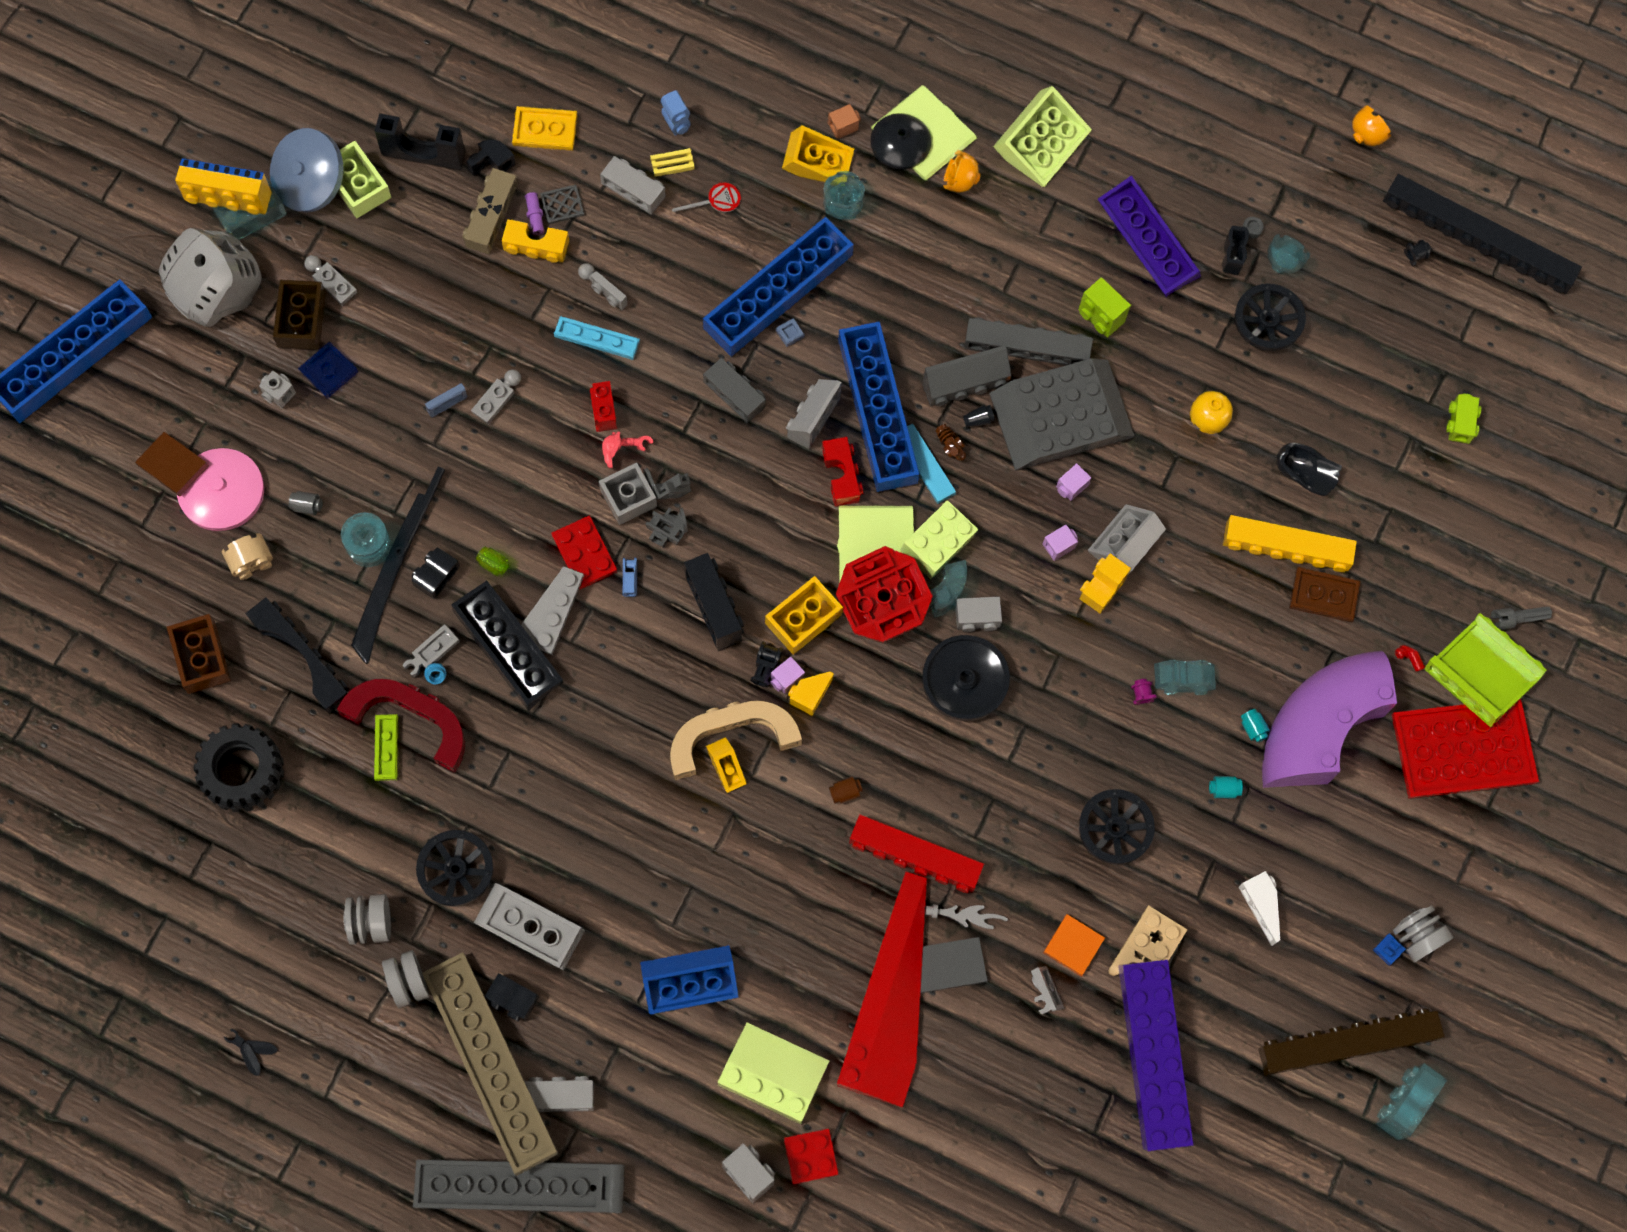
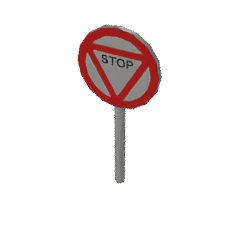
[672,183,741,213]

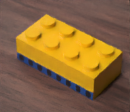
[175,158,272,215]

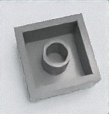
[599,462,657,525]

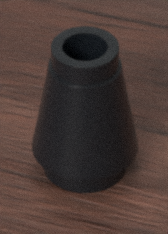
[963,405,995,428]

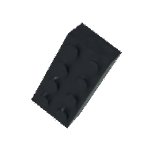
[684,553,744,651]

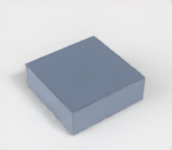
[776,318,804,347]

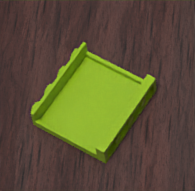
[1424,613,1547,727]

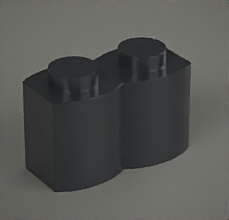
[1222,225,1249,275]
[411,547,460,599]
[485,973,539,1022]

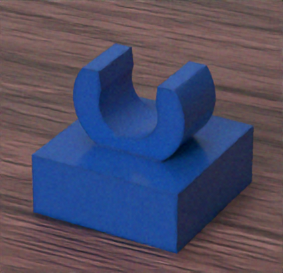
[1373,933,1406,966]

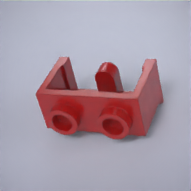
[590,381,617,432]

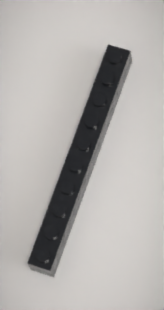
[1382,173,1582,295]

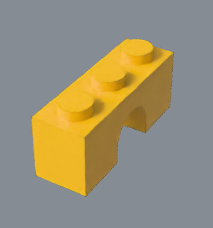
[502,219,569,263]

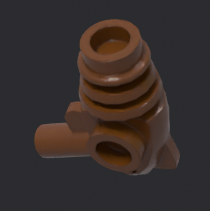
[935,424,966,461]

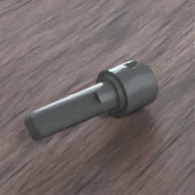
[1491,606,1553,630]

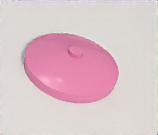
[177,448,264,531]

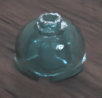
[1267,234,1310,273]

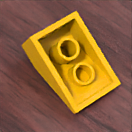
[782,125,854,186]

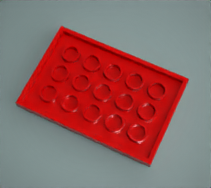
[1392,699,1539,799]

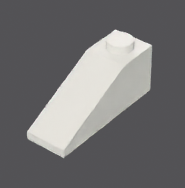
[1238,871,1280,946]

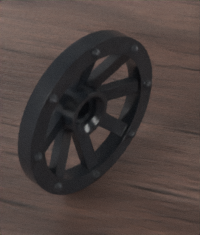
[1234,284,1306,351]
[1079,789,1155,865]
[416,830,494,907]

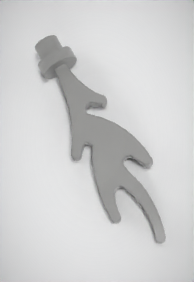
[925,904,1008,929]

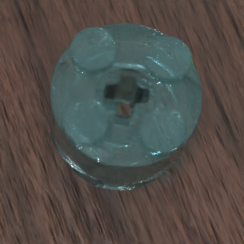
[823,171,865,219]

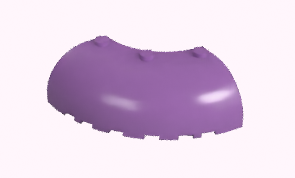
[1262,651,1397,788]

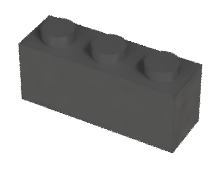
[703,358,766,424]

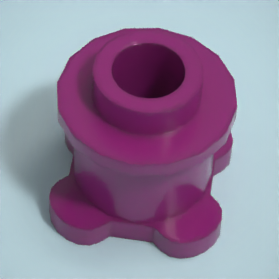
[1131,679,1157,705]

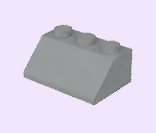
[786,379,842,449]
[1088,504,1166,575]

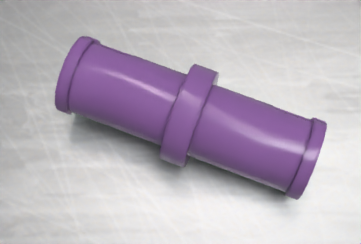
[525,192,545,236]

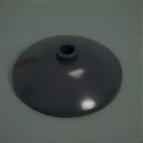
[870,113,931,169]

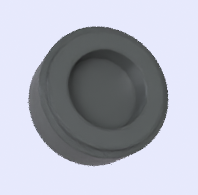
[1242,217,1264,238]

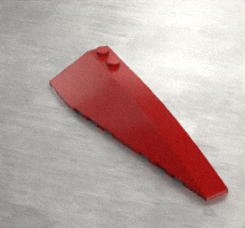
[837,872,927,1108]

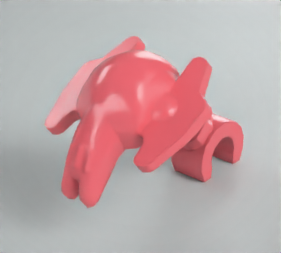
[602,432,653,468]

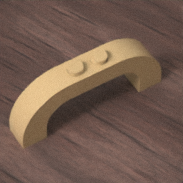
[670,701,802,780]

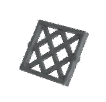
[540,185,584,224]

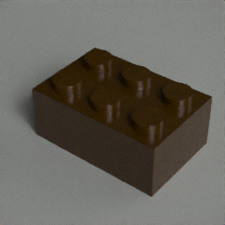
[273,280,326,350]

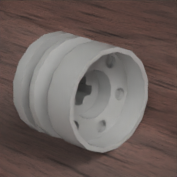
[343,894,391,945]
[1392,905,1454,963]

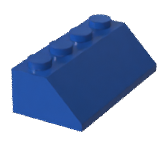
[640,946,739,1015]

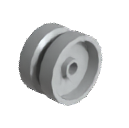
[382,950,429,1008]

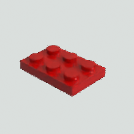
[551,515,617,590]

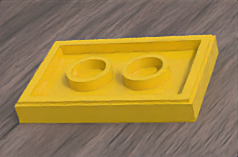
[512,107,577,151]

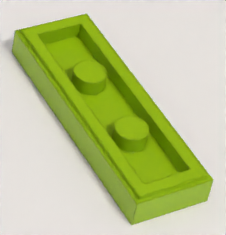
[374,714,399,781]

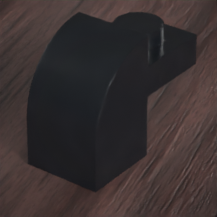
[466,139,516,176]

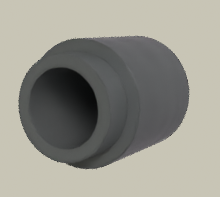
[289,491,323,515]

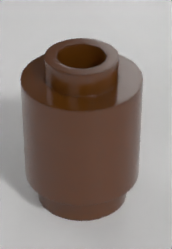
[829,776,863,804]

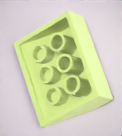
[993,86,1092,187]
[718,1023,829,1124]

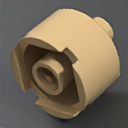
[222,533,273,580]

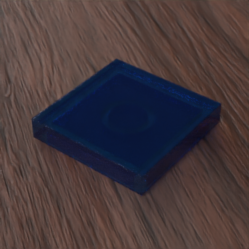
[298,341,358,399]

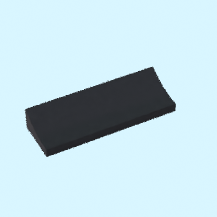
[451,581,563,711]

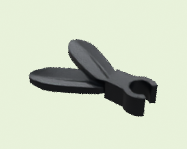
[224,1029,278,1076]

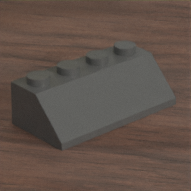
[922,345,1011,407]

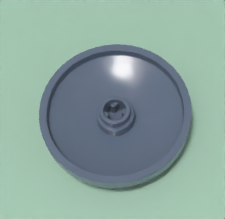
[270,128,343,212]

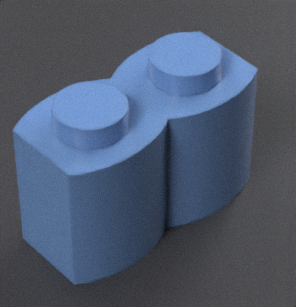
[661,90,690,135]

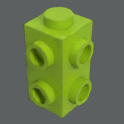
[1446,394,1481,444]

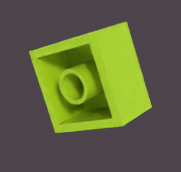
[1078,277,1131,338]

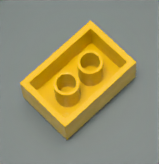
[765,576,843,655]

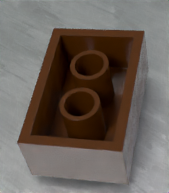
[167,614,231,694]

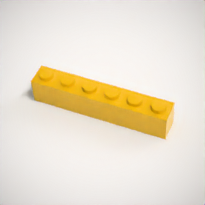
[1223,515,1357,572]

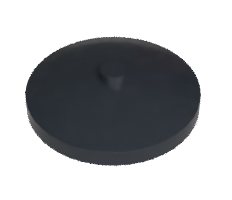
[922,635,1010,721]

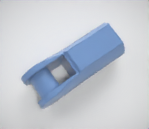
[622,558,637,597]

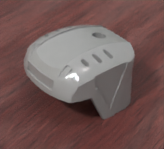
[159,228,261,327]

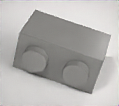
[955,597,1002,632]

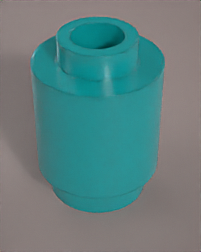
[1240,709,1270,743]
[1209,776,1243,798]

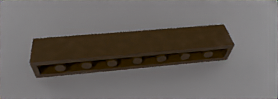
[1258,1008,1445,1076]

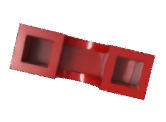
[822,437,863,507]

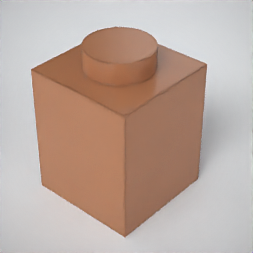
[828,104,861,139]

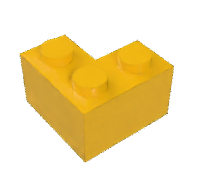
[1080,553,1131,614]

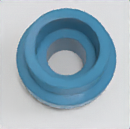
[424,663,446,685]

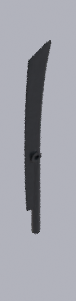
[351,467,445,664]

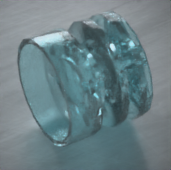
[341,512,392,567]

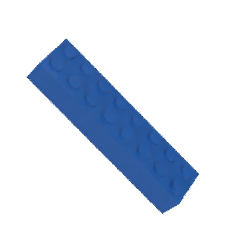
[703,217,854,357]
[0,279,153,424]
[838,322,920,492]

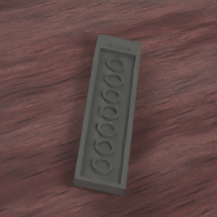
[413,1160,625,1213]

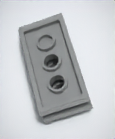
[474,883,585,971]

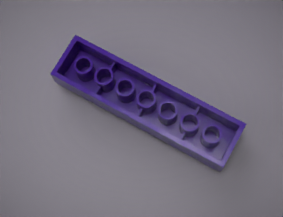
[1118,960,1193,1151]

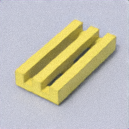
[651,149,695,177]

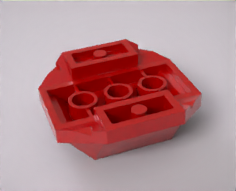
[836,546,933,643]

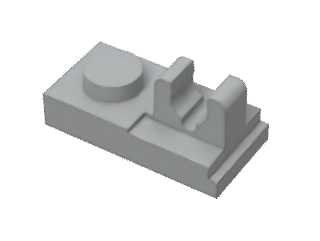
[1031,966,1064,1014]

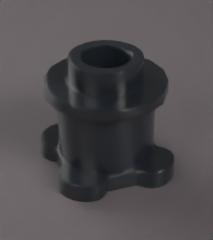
[1404,240,1431,266]

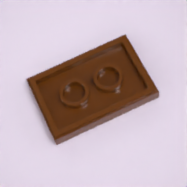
[135,432,209,497]
[1289,567,1360,623]

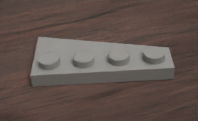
[521,566,585,655]

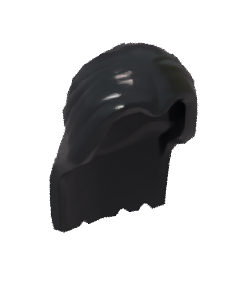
[1276,442,1342,496]

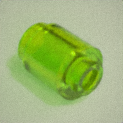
[476,546,509,576]

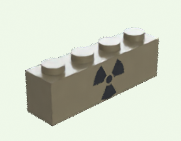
[462,168,518,255]

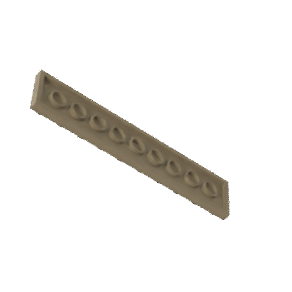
[422,952,558,1176]

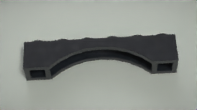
[245,597,350,715]

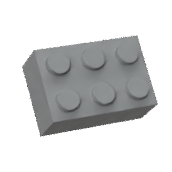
[722,1143,775,1204]

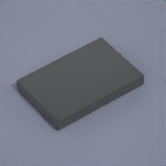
[920,937,988,994]

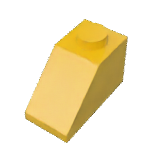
[788,672,834,716]
[706,737,747,793]

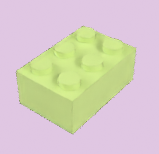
[338,141,392,218]
[900,500,978,580]

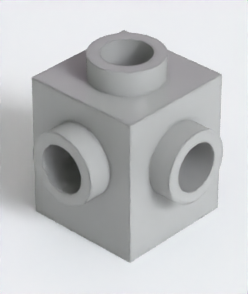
[259,371,296,408]

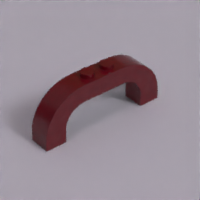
[337,679,465,773]

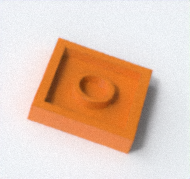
[1043,914,1105,977]

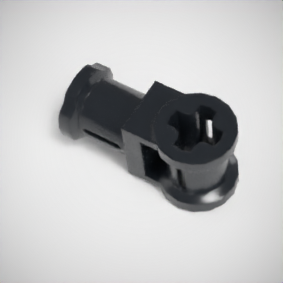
[750,641,783,687]

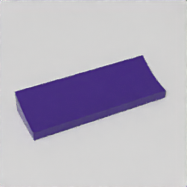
[1098,176,1201,297]

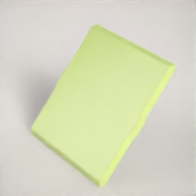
[871,85,977,180]
[837,506,914,583]

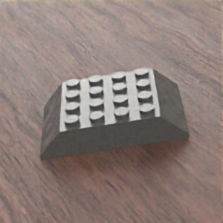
[989,358,1135,471]

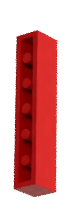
[849,814,984,893]

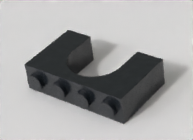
[374,113,466,170]

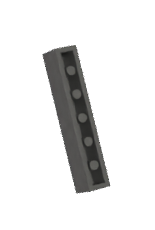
[964,317,1093,365]

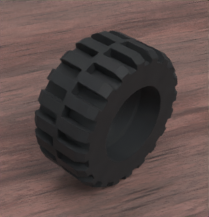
[193,723,284,812]

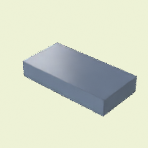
[425,383,467,417]

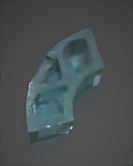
[930,560,967,618]
[1154,659,1216,695]

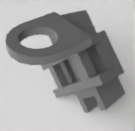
[643,467,691,499]
[646,507,688,548]

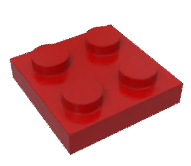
[784,1128,838,1185]

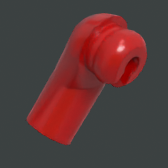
[1395,645,1425,671]

